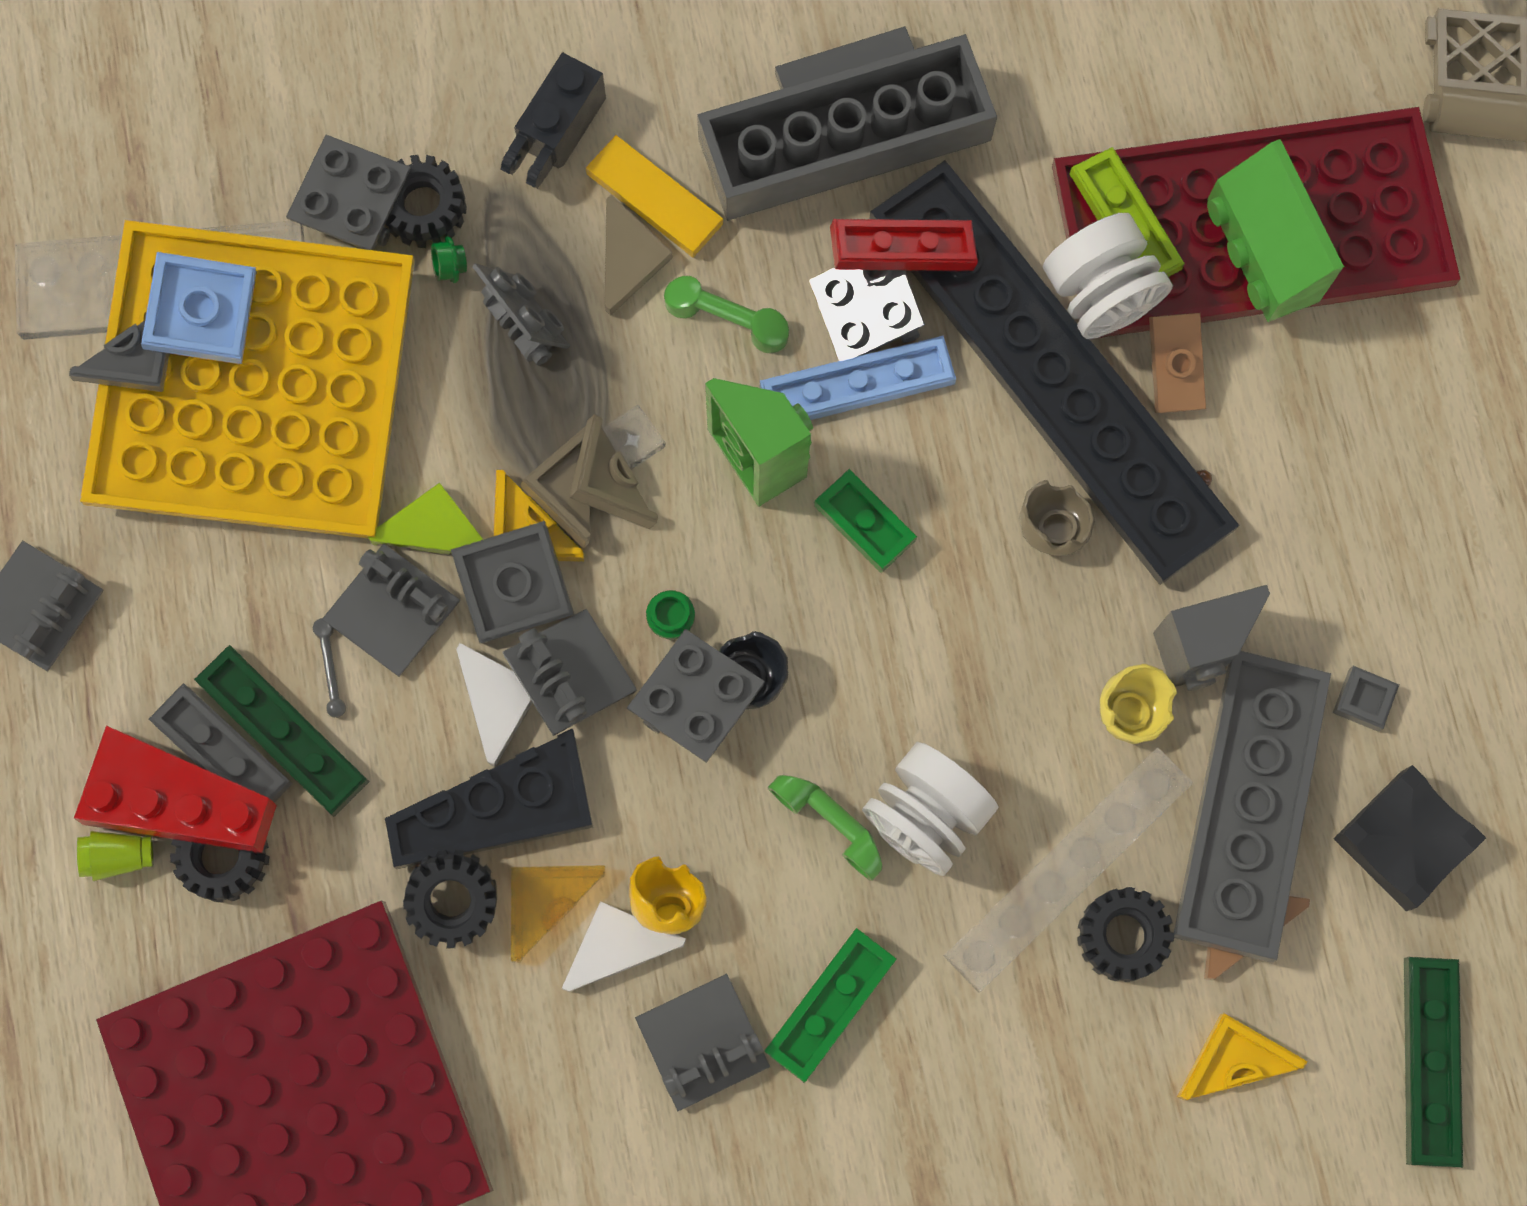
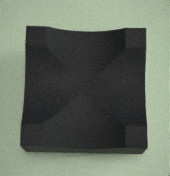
[1333,765,1486,911]

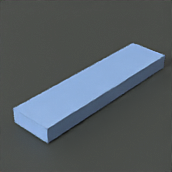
[760,335,956,420]

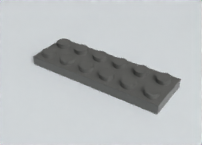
[1174,651,1331,963]

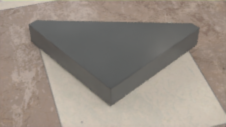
[69,321,170,392]

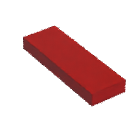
[830,219,978,271]

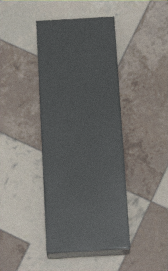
[775,26,914,89]
[148,683,293,803]

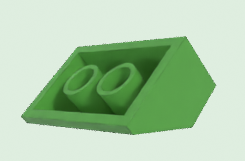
[1207,139,1344,322]
[705,378,813,507]

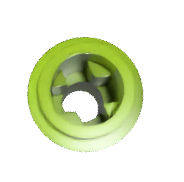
[77,831,154,881]

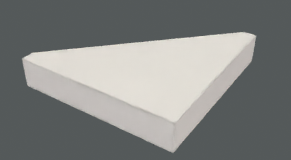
[456,643,533,767]
[562,901,686,992]

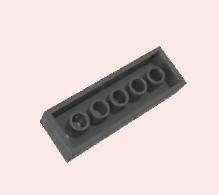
[697,34,997,221]

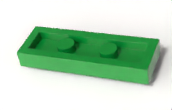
[764,928,897,1083]

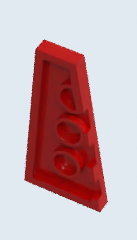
[74,725,277,853]

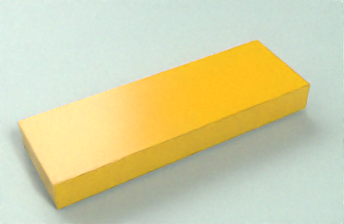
[586,135,723,258]

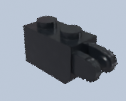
[500,52,606,189]

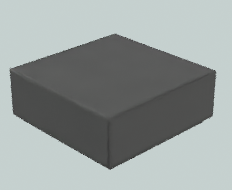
[1333,666,1400,732]

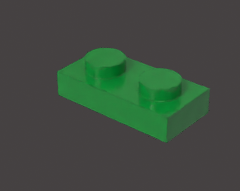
[814,469,917,573]

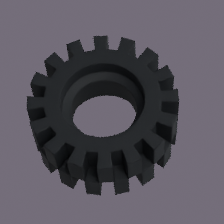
[385,155,467,248]
[170,839,270,902]
[403,849,497,949]
[1077,887,1174,982]

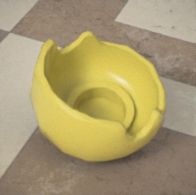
[1100,664,1177,744]

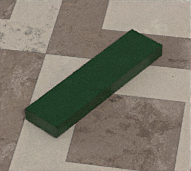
[194,645,370,817]
[1404,957,1463,1168]

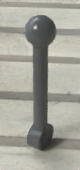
[313,618,346,718]

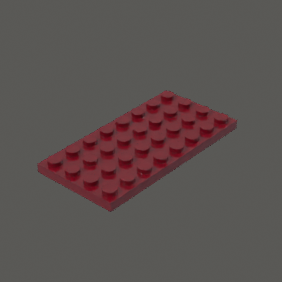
[1052,107,1461,339]

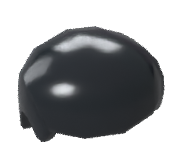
[719,631,788,709]

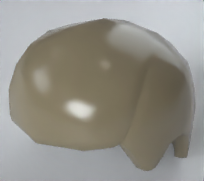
[1019,480,1095,556]

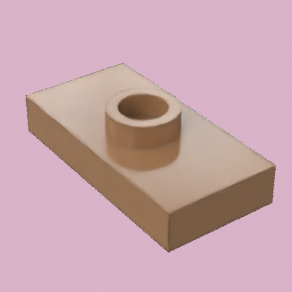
[1149,313,1206,413]

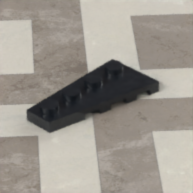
[385,728,593,870]

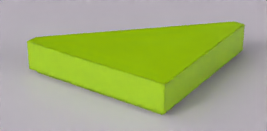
[368,483,483,555]

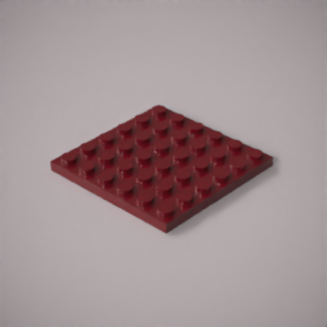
[96,900,494,1206]

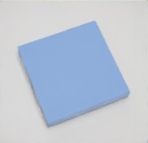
[141,252,256,364]

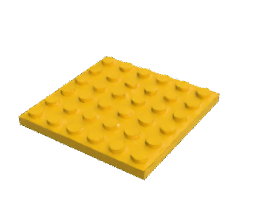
[80,220,415,539]

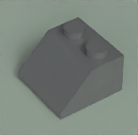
[1153,585,1270,691]

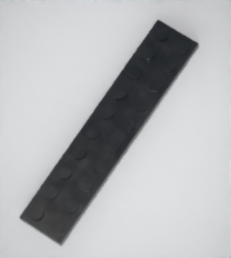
[869,160,1239,585]

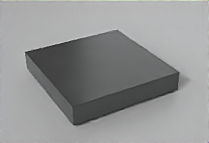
[451,521,575,644]

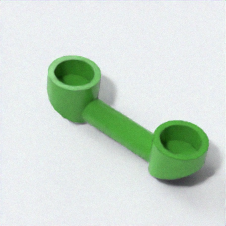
[664,276,789,353]
[767,775,883,881]

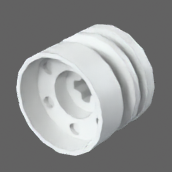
[1043,213,1173,339]
[862,742,999,877]

